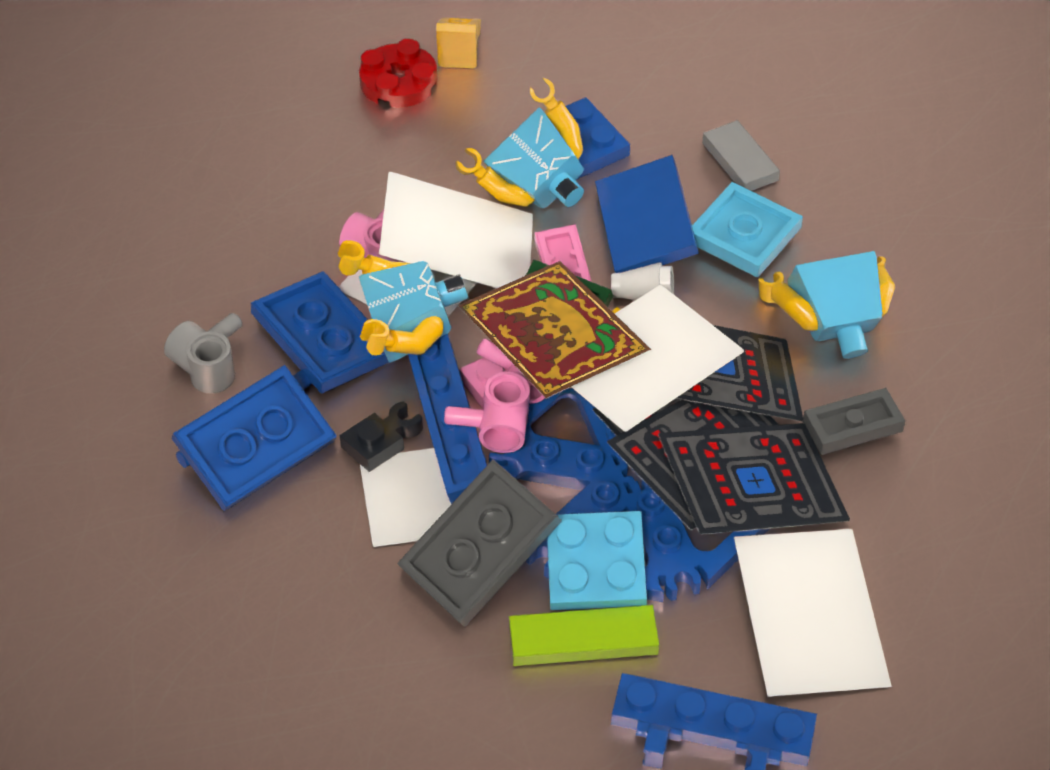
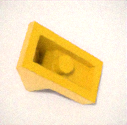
[436,17,481,69]

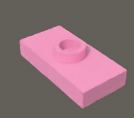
[534,224,592,282]

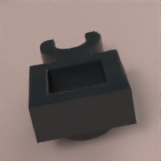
[339,401,423,472]

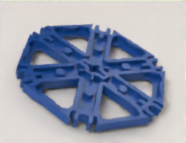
[488,388,770,603]

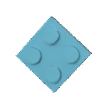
[692,182,803,278]
[547,511,647,610]

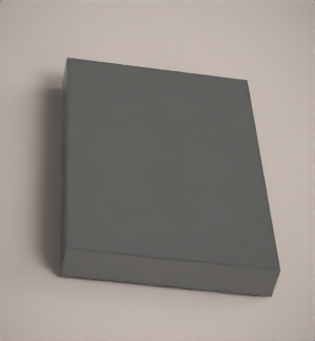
[397,460,562,627]

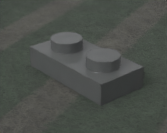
[803,388,906,455]

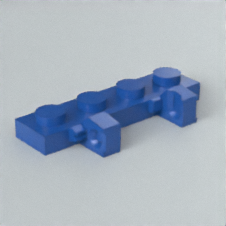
[611,673,817,770]

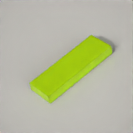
[509,605,659,666]

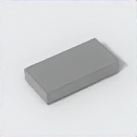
[702,120,780,191]

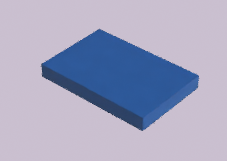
[595,155,699,273]
[251,271,389,394]
[171,365,337,512]

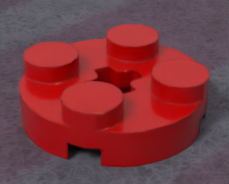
[359,38,438,108]

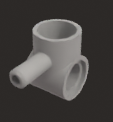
[164,313,242,393]

